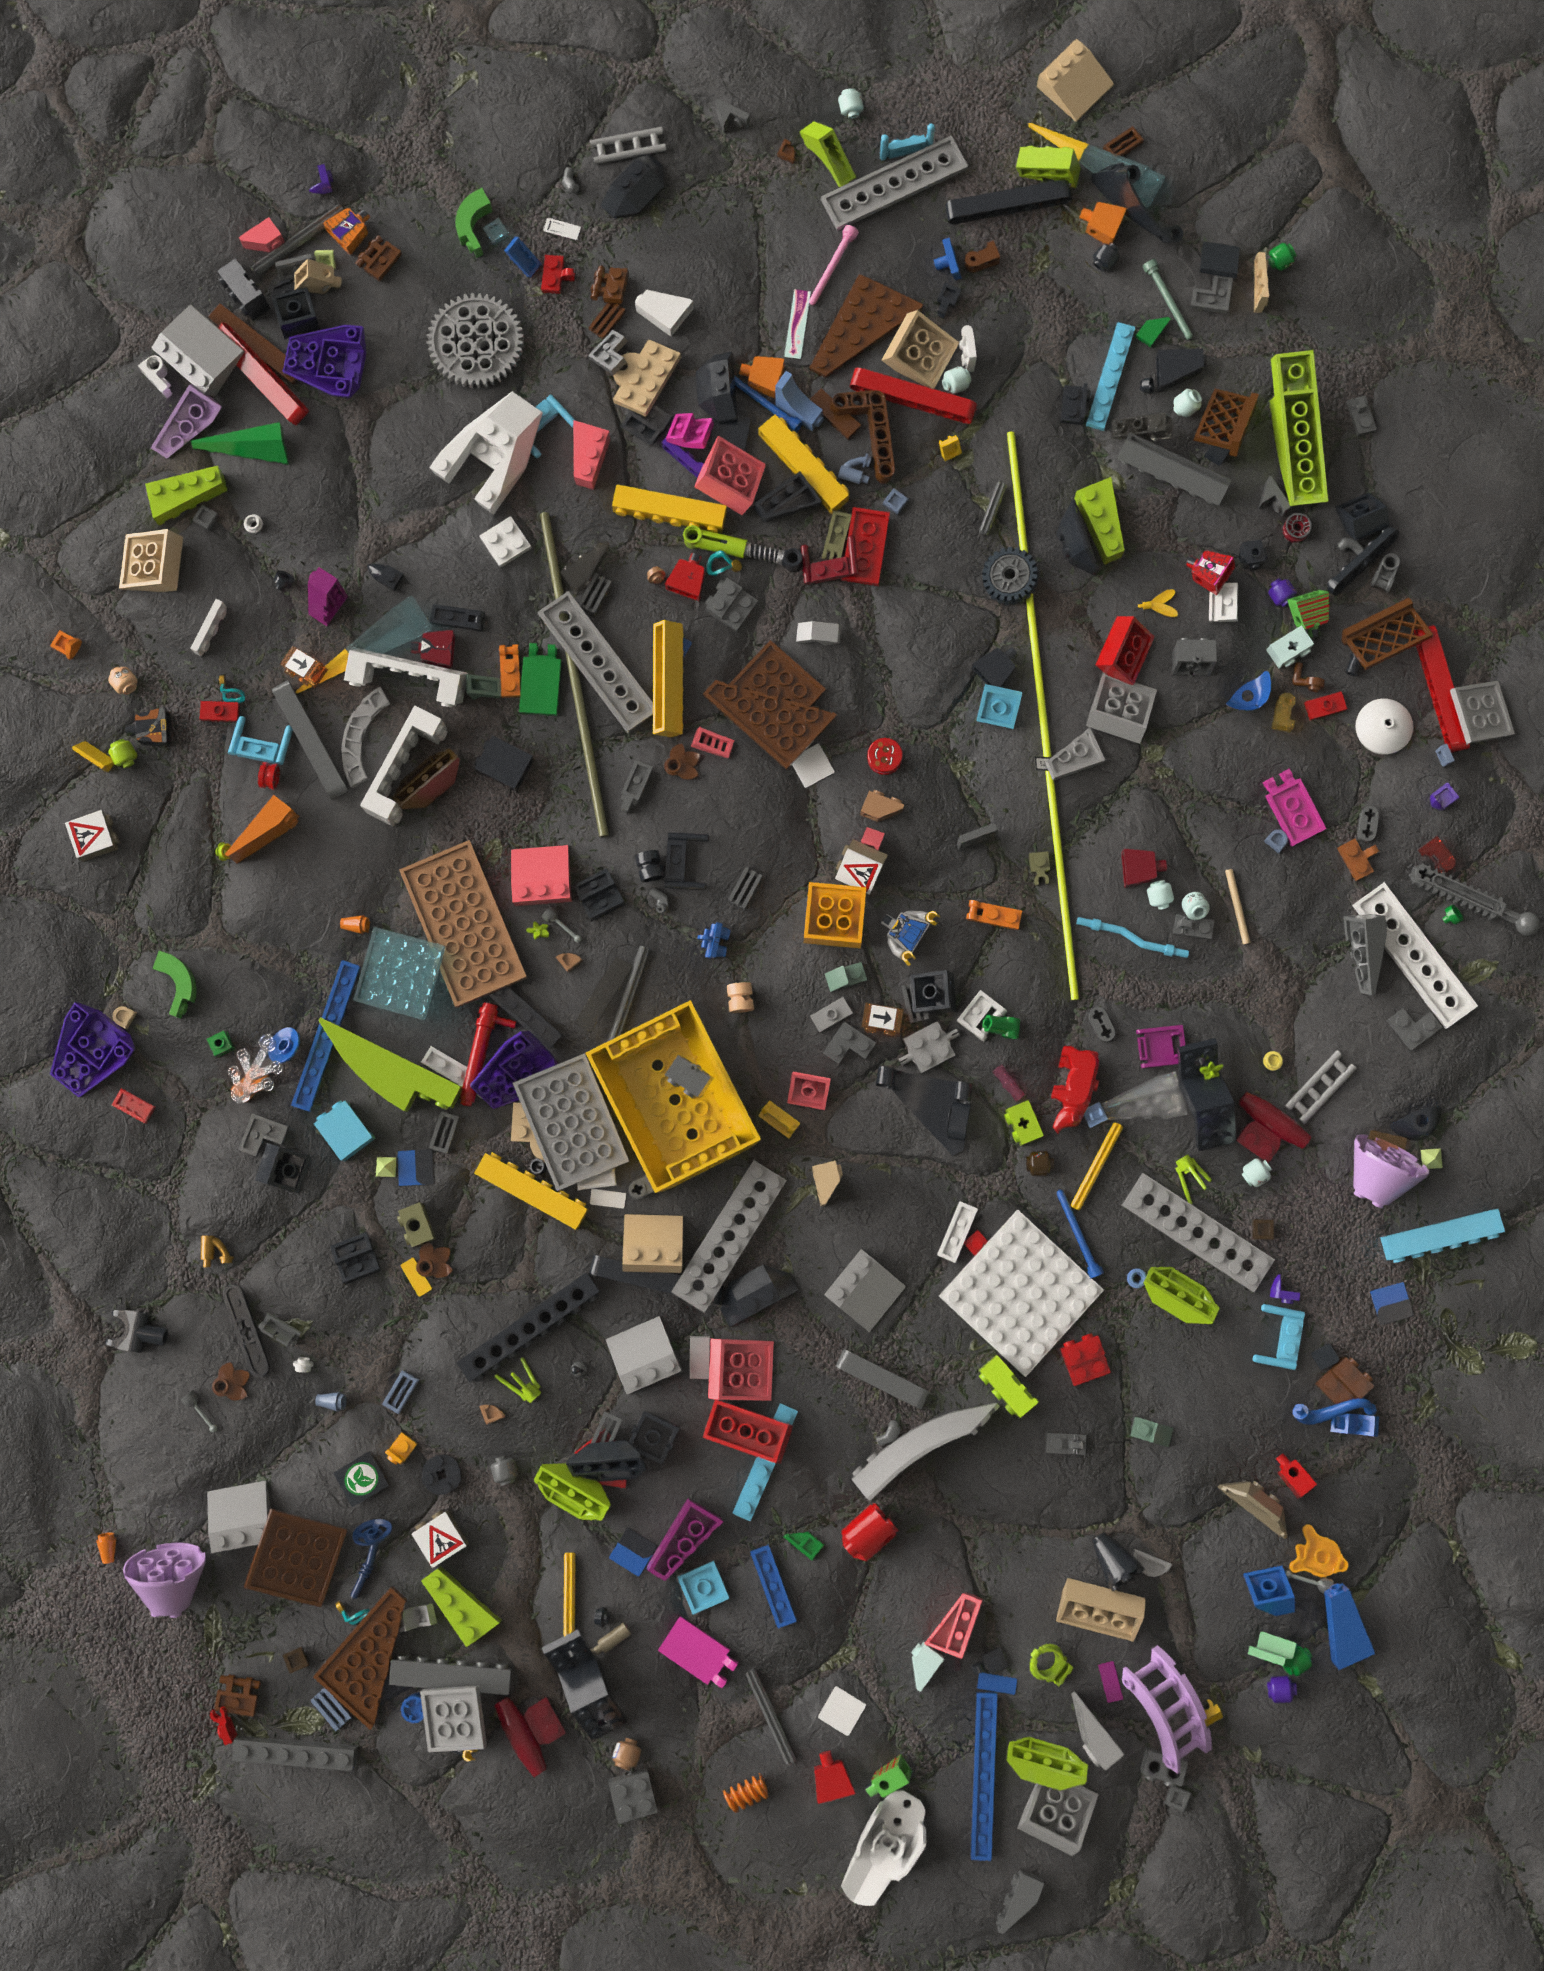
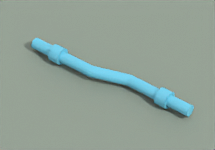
[1076,917,1189,958]

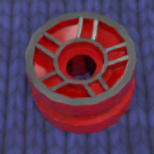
[258,762,280,790]

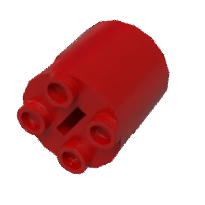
[841,1503,899,1561]

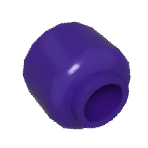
[1268,578,1297,607]
[1267,1676,1297,1703]

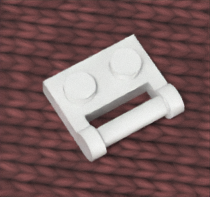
[959,325,977,372]
[957,990,1007,1042]

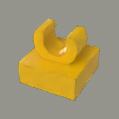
[939,435,962,461]
[1204,1699,1223,1727]

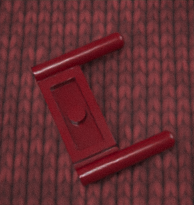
[801,535,859,585]

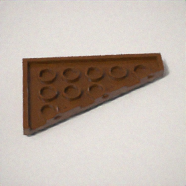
[809,274,923,378]
[703,680,837,770]
[313,1586,407,1730]

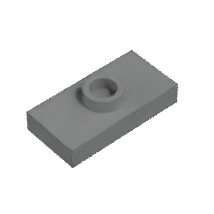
[810,997,853,1033]

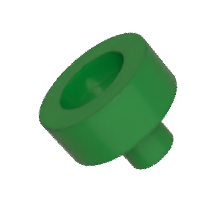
[1442,904,1463,925]

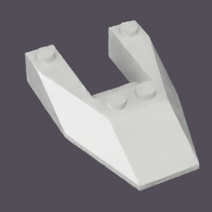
[429,392,542,514]

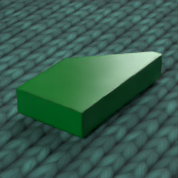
[1136,317,1171,347]
[783,1532,824,1560]

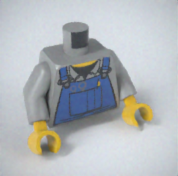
[881,911,940,966]

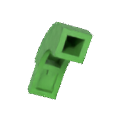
[456,188,493,258]
[153,951,197,1019]

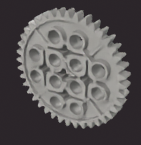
[427,293,524,388]

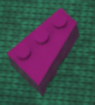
[308,567,348,626]

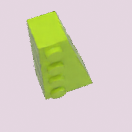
[145,466,227,526]
[421,1566,502,1647]

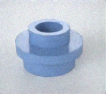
[1127,1268,1146,1288]

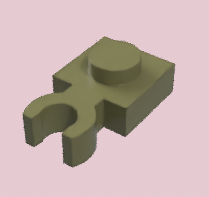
[1028,851,1050,886]

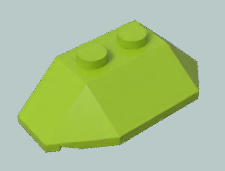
[1143,1267,1219,1324]
[534,1463,611,1521]
[1007,1737,1088,1790]

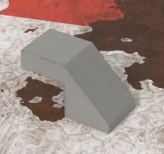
[796,621,841,645]
[399,1603,437,1632]

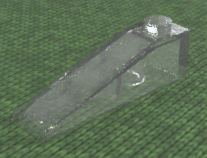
[1102,1071,1187,1120]

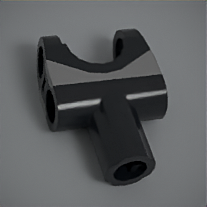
[105,1310,168,1353]

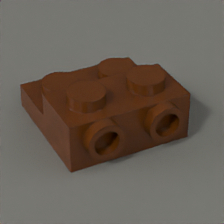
[1315,1357,1374,1404]

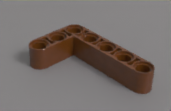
[830,390,895,484]

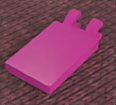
[1263,769,1326,846]
[658,1616,738,1688]

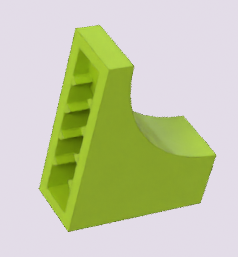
[800,122,856,187]

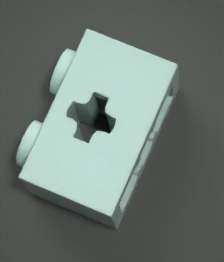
[1266,625,1314,668]

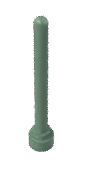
[1142,259,1193,340]

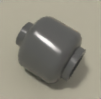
[490,1455,519,1486]

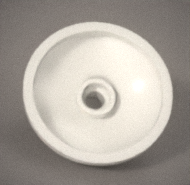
[1356,699,1413,755]

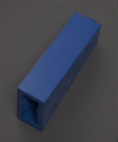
[1324,1583,1375,1670]

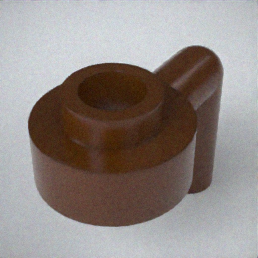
[1292,662,1325,692]

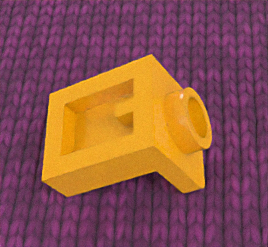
[385,1432,418,1465]

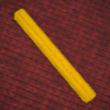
[1071,1123,1123,1210]
[564,1552,575,1652]

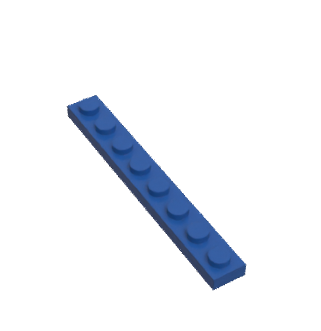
[291,960,361,1112]
[970,1692,997,1861]

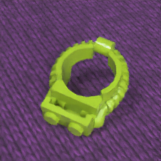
[1030,1644,1073,1686]

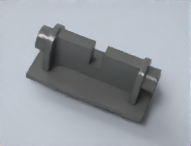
[258,1313,301,1348]

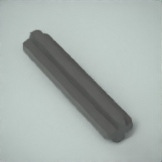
[979,482,1006,535]

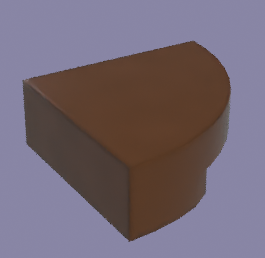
[777,138,795,164]

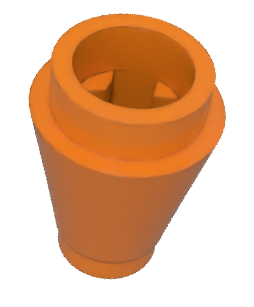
[340,915,370,934]
[96,1532,117,1564]

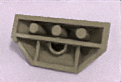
[1217,1481,1287,1539]

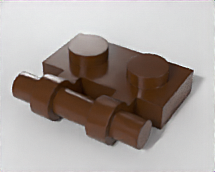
[355,235,402,282]
[590,266,629,304]
[214,1674,261,1716]

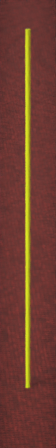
[1007,432,1079,1000]

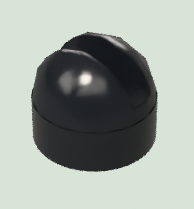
[1139,378,1154,393]
[530,1159,547,1175]

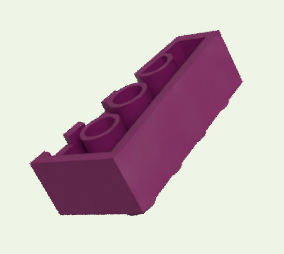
[647,1498,724,1581]

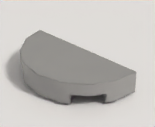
[1133,1549,1172,1577]

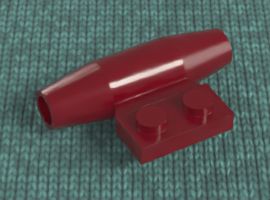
[1236,1092,1311,1163]
[494,1697,565,1777]

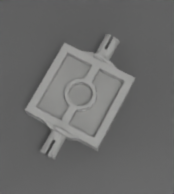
[898,1021,960,1073]

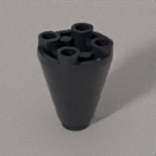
[1092,1532,1145,1592]

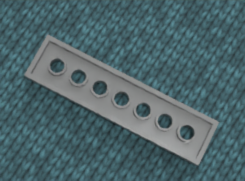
[821,135,968,231]
[538,591,653,733]
[671,1160,787,1313]
[1121,1173,1275,1292]

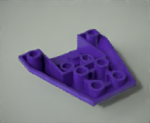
[283,325,366,398]
[50,1002,135,1097]
[470,1031,558,1109]

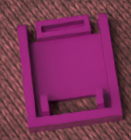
[1136,1025,1185,1069]

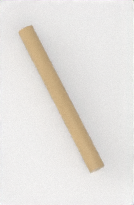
[1225,869,1251,945]

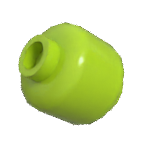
[108,739,137,768]

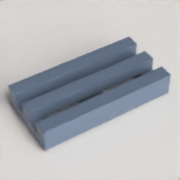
[382,1370,420,1414]
[310,1688,352,1731]

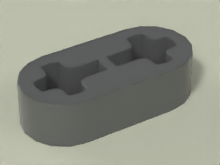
[1357,806,1379,843]
[1088,1007,1115,1042]

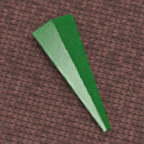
[191,422,289,465]

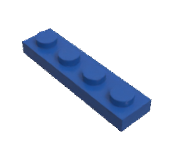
[750,1544,797,1628]

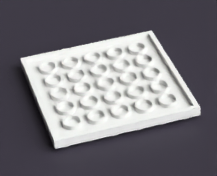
[939,1210,1104,1377]

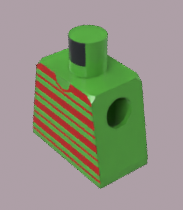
[1287,590,1329,637]
[865,1754,912,1798]

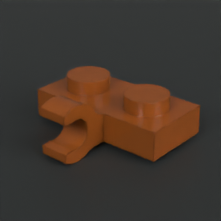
[1337,839,1379,881]

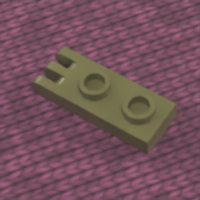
[822,510,852,560]

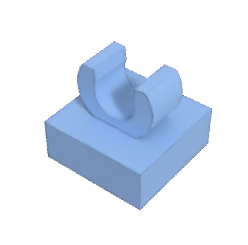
[1084,1102,1108,1128]

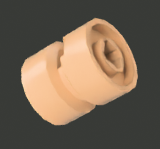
[727,982,754,1013]

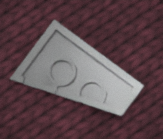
[1045,727,1105,780]

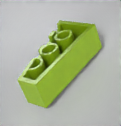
[1074,477,1125,565]

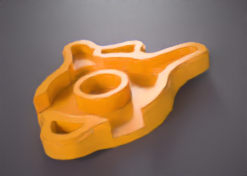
[1289,1524,1348,1577]

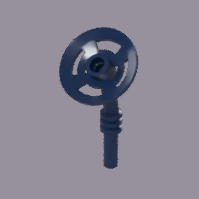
[350,1519,392,1599]

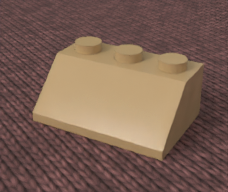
[812,1161,843,1207]

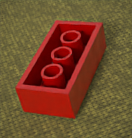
[702,1399,793,1464]

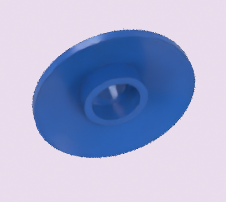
[268,1027,300,1064]

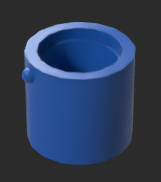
[401,1692,424,1723]

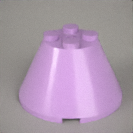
[1353,1134,1429,1208]
[123,1543,206,1618]

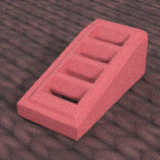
[691,727,735,758]

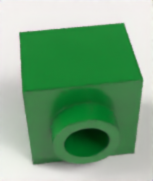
[207,1030,235,1058]

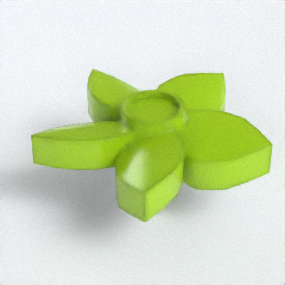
[526,921,549,939]
[1199,1061,1223,1079]

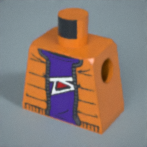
[323,208,370,255]

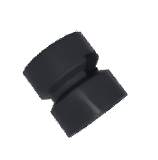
[635,850,665,883]

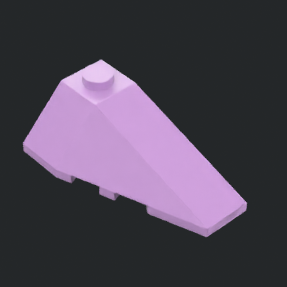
[151,384,222,458]

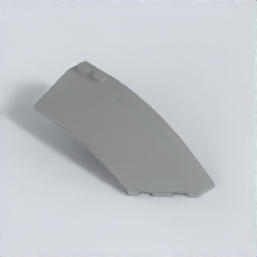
[851,1403,1000,1501]

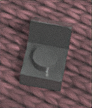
[716,99,750,133]
[1259,476,1292,517]

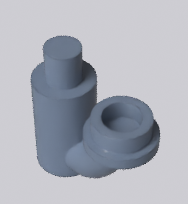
[838,453,872,484]

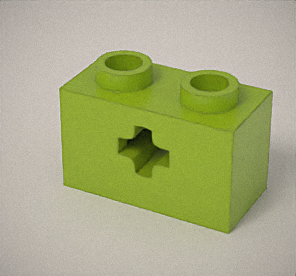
[1004,1100,1044,1146]

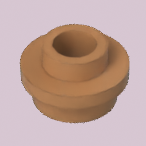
[647,566,665,584]

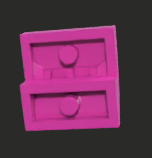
[666,413,714,449]

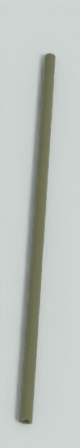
[540,512,609,838]

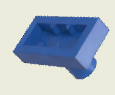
[504,237,542,277]
[934,238,962,280]

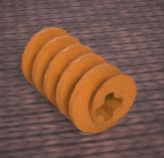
[723,1773,768,1813]

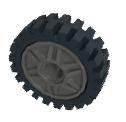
[982,547,1039,605]

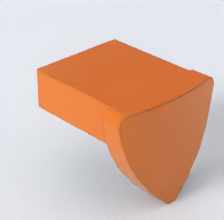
[50,630,82,660]

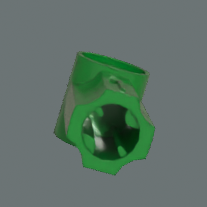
[982,1015,1021,1039]

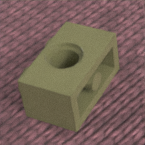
[397,1202,436,1248]

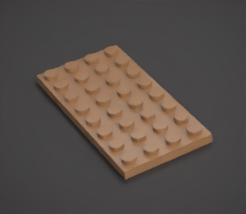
[399,840,527,1008]

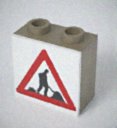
[65,810,119,862]
[835,839,888,895]
[412,1510,469,1568]

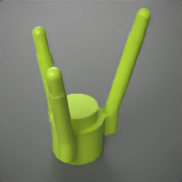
[1175,1154,1212,1204]
[495,1357,541,1403]

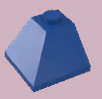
[1244,1566,1295,1616]

